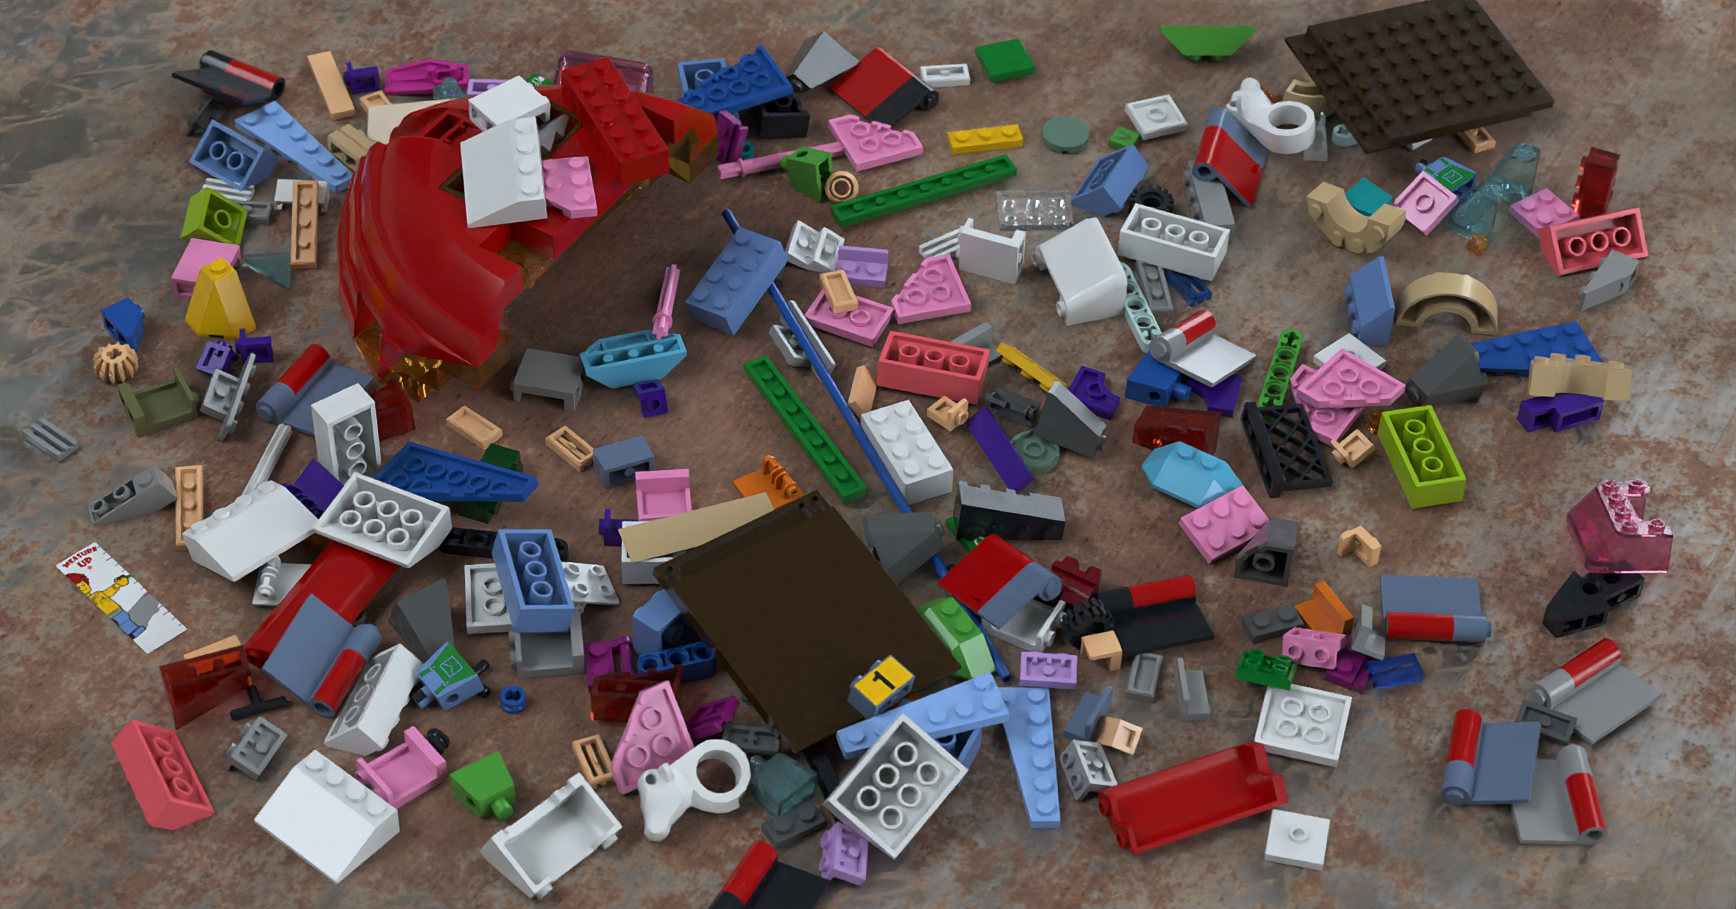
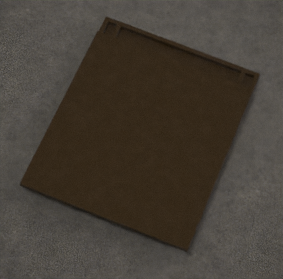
[1284,0,1555,154]
[653,490,962,755]

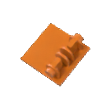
[732,455,805,510]

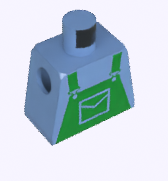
[1415,157,1477,200]
[411,641,485,710]

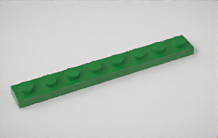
[830,154,1017,228]
[744,355,867,504]

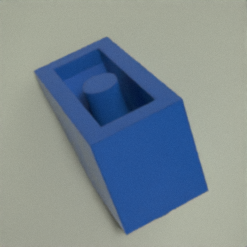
[101,297,145,352]

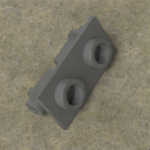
[186,94,226,138]
[984,386,1041,427]

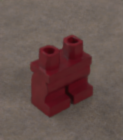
[1033,555,1102,615]

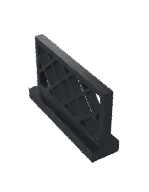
[1240,401,1333,498]

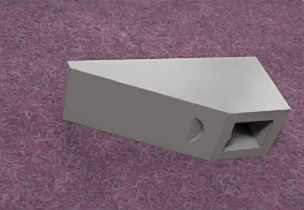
[1577,250,1640,312]
[88,464,178,526]

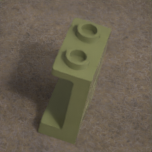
[117,367,200,437]

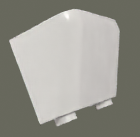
[1032,217,1127,326]
[479,772,622,899]

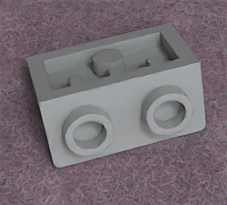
[223,716,288,780]
[1060,740,1118,801]

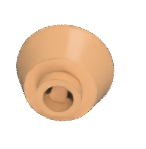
[825,171,859,204]

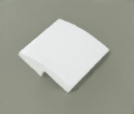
[785,220,845,274]

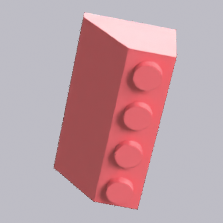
[1537,208,1649,276]
[877,331,990,405]
[111,719,214,830]

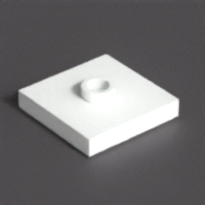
[1125,95,1188,140]
[1313,333,1386,370]
[1264,809,1330,871]

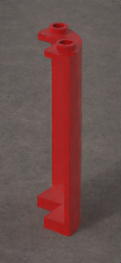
[240,540,398,669]
[1098,740,1289,855]

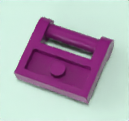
[583,636,639,693]

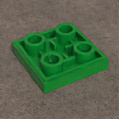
[975,38,1035,82]
[1234,649,1298,691]

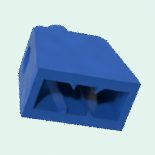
[1125,350,1191,408]

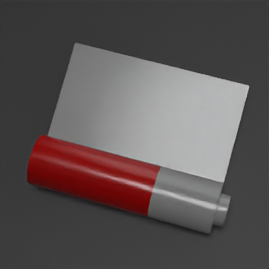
[1149,310,1257,387]
[1531,638,1662,745]
[1510,745,1608,845]

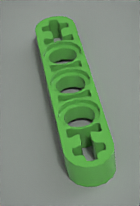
[1257,329,1303,423]

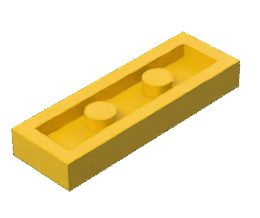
[947,124,1023,155]
[996,342,1069,392]

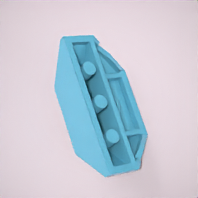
[580,329,687,389]
[1141,441,1243,508]

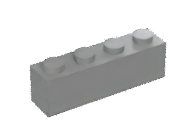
[1182,160,1235,243]

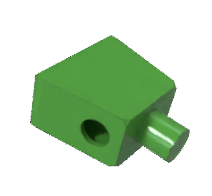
[780,147,833,203]
[450,751,516,821]

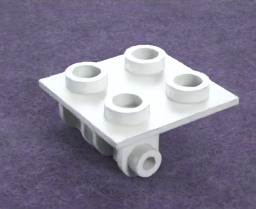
[252,555,312,606]
[561,562,620,614]

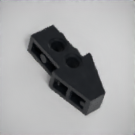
[1542,558,1645,638]

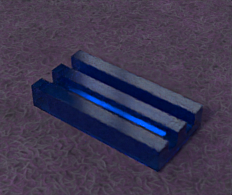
[1163,269,1212,307]
[1363,653,1425,690]

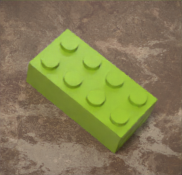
[1378,405,1467,509]

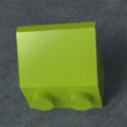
[181,187,248,246]

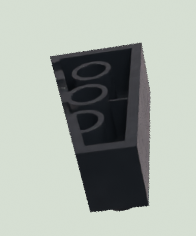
[748,55,811,139]
[953,480,1066,541]

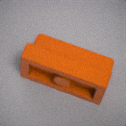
[1295,581,1354,636]

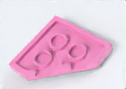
[828,114,923,172]
[542,156,597,218]
[891,254,971,324]
[1296,349,1406,409]
[1289,364,1365,446]
[610,681,694,794]

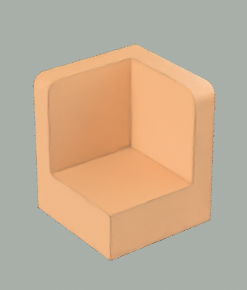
[1080,630,1122,671]
[1093,715,1142,755]

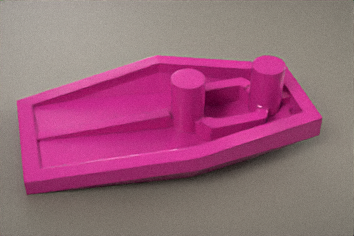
[384,59,470,96]

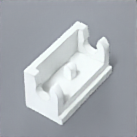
[1303,109,1328,161]
[274,179,330,212]

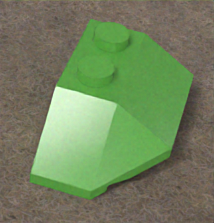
[1159,25,1255,60]
[915,597,996,681]

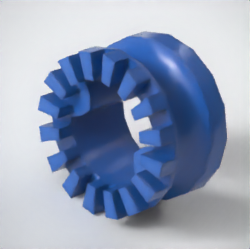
[500,686,526,714]

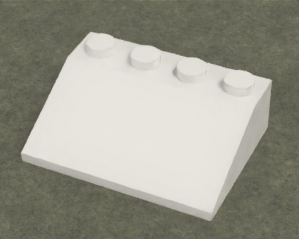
[460,116,547,228]
[312,472,452,568]
[182,480,318,582]
[822,713,968,859]
[254,750,400,885]

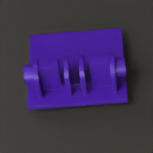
[282,458,344,520]

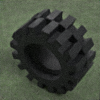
[1128,185,1174,214]
[1060,598,1115,649]

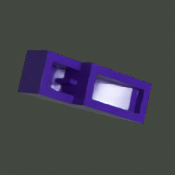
[1517,394,1604,433]

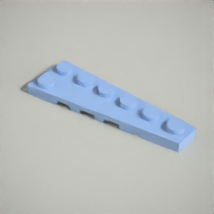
[235,101,353,193]
[837,672,1009,760]
[998,687,1060,828]

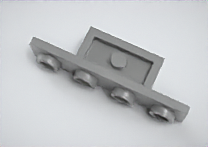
[769,300,836,383]
[199,353,257,441]

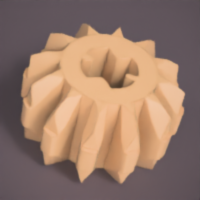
[93,341,138,385]

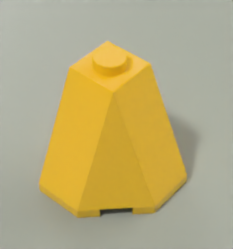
[185,257,256,340]

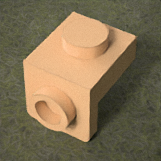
[927,396,969,432]
[1330,429,1376,470]
[1337,525,1381,568]

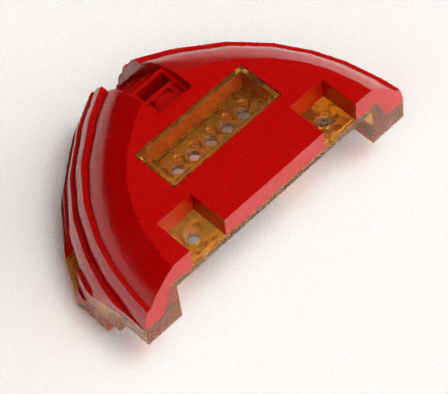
[337,84,718,403]

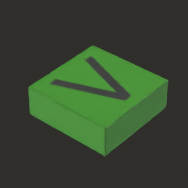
[1108,126,1140,150]

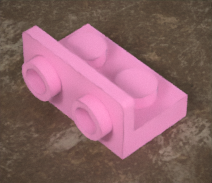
[1282,627,1347,669]

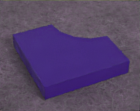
[1068,366,1121,421]
[1187,374,1242,418]

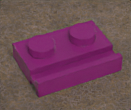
[709,110,748,164]
[1325,636,1380,694]
[685,695,740,741]

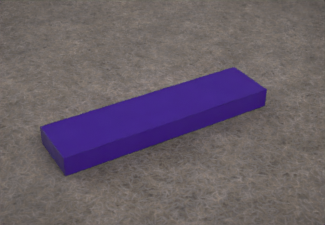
[965,405,1035,493]

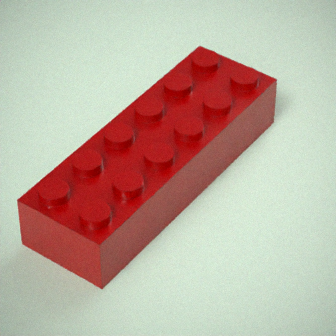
[561,57,669,187]

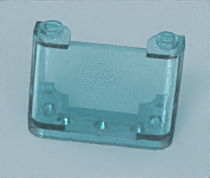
[1448,143,1541,247]

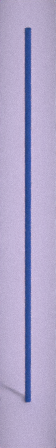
[722,209,1012,683]

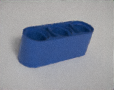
[637,642,717,689]

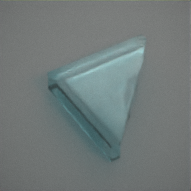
[243,252,291,290]

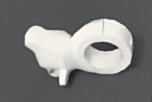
[1226,78,1315,154]
[637,739,751,842]

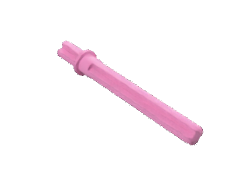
[717,142,844,180]
[652,264,680,340]

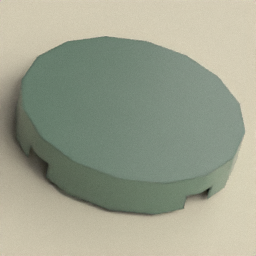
[1042,116,1090,154]
[1010,431,1060,474]

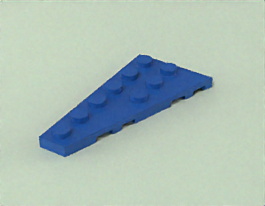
[678,44,793,118]
[1437,321,1604,377]
[373,441,539,502]

